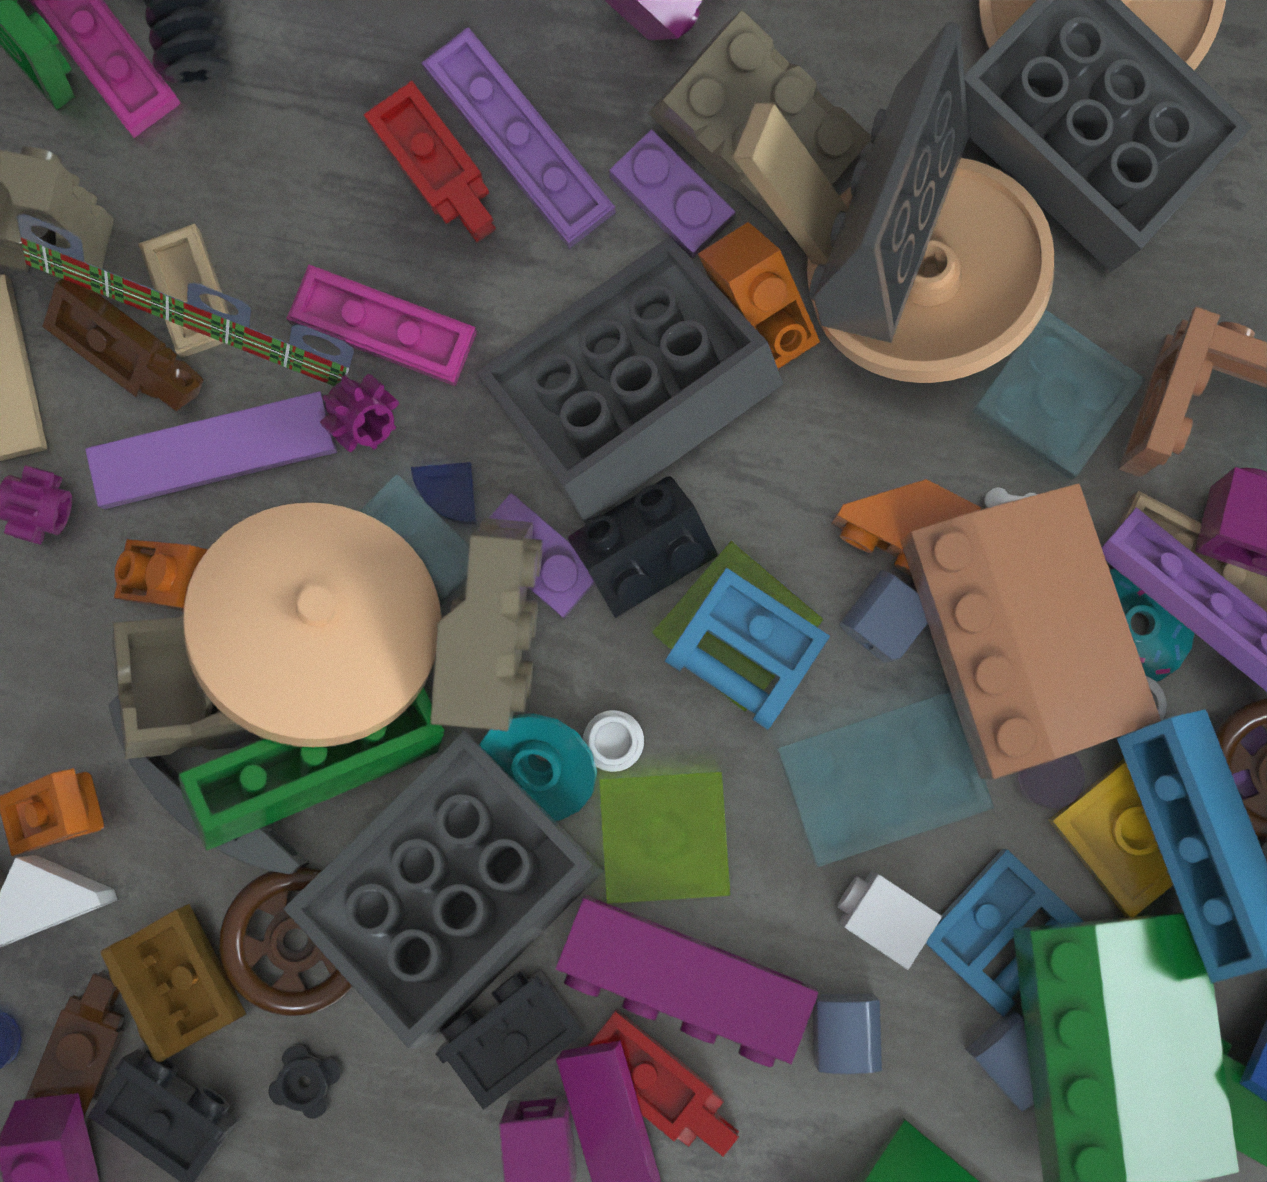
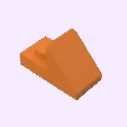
[0,768,104,856]

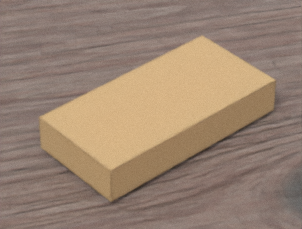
[138,224,229,358]

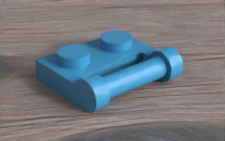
[664,568,830,730]
[925,849,1084,1017]

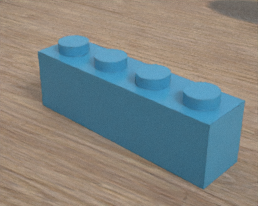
[1117,709,1267,983]

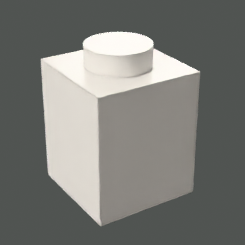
[837,871,942,970]

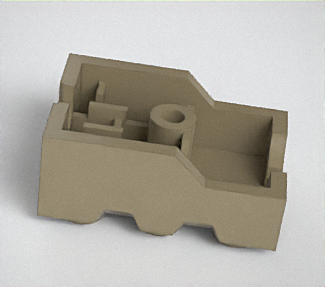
[648,10,871,233]
[0,146,114,279]
[431,518,543,731]
[112,615,265,759]

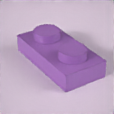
[609,129,735,259]
[479,493,594,619]

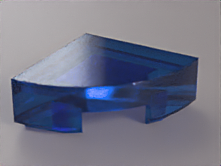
[411,462,478,524]

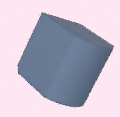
[839,570,928,663]
[813,994,882,1074]
[966,1009,1034,1111]

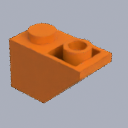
[698,222,820,369]
[831,479,981,577]
[114,539,208,612]

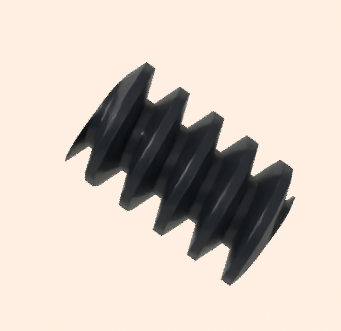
[143,0,232,85]

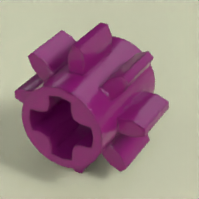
[320,374,399,452]
[0,465,72,545]

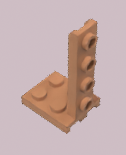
[1118,307,1267,477]

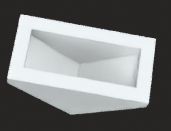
[0,855,118,947]

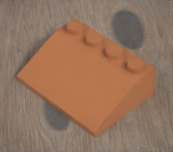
[900,483,1161,779]

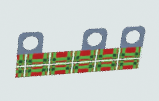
[17,214,354,386]

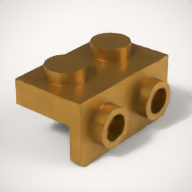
[101,904,246,1062]

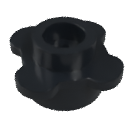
[269,1045,341,1119]

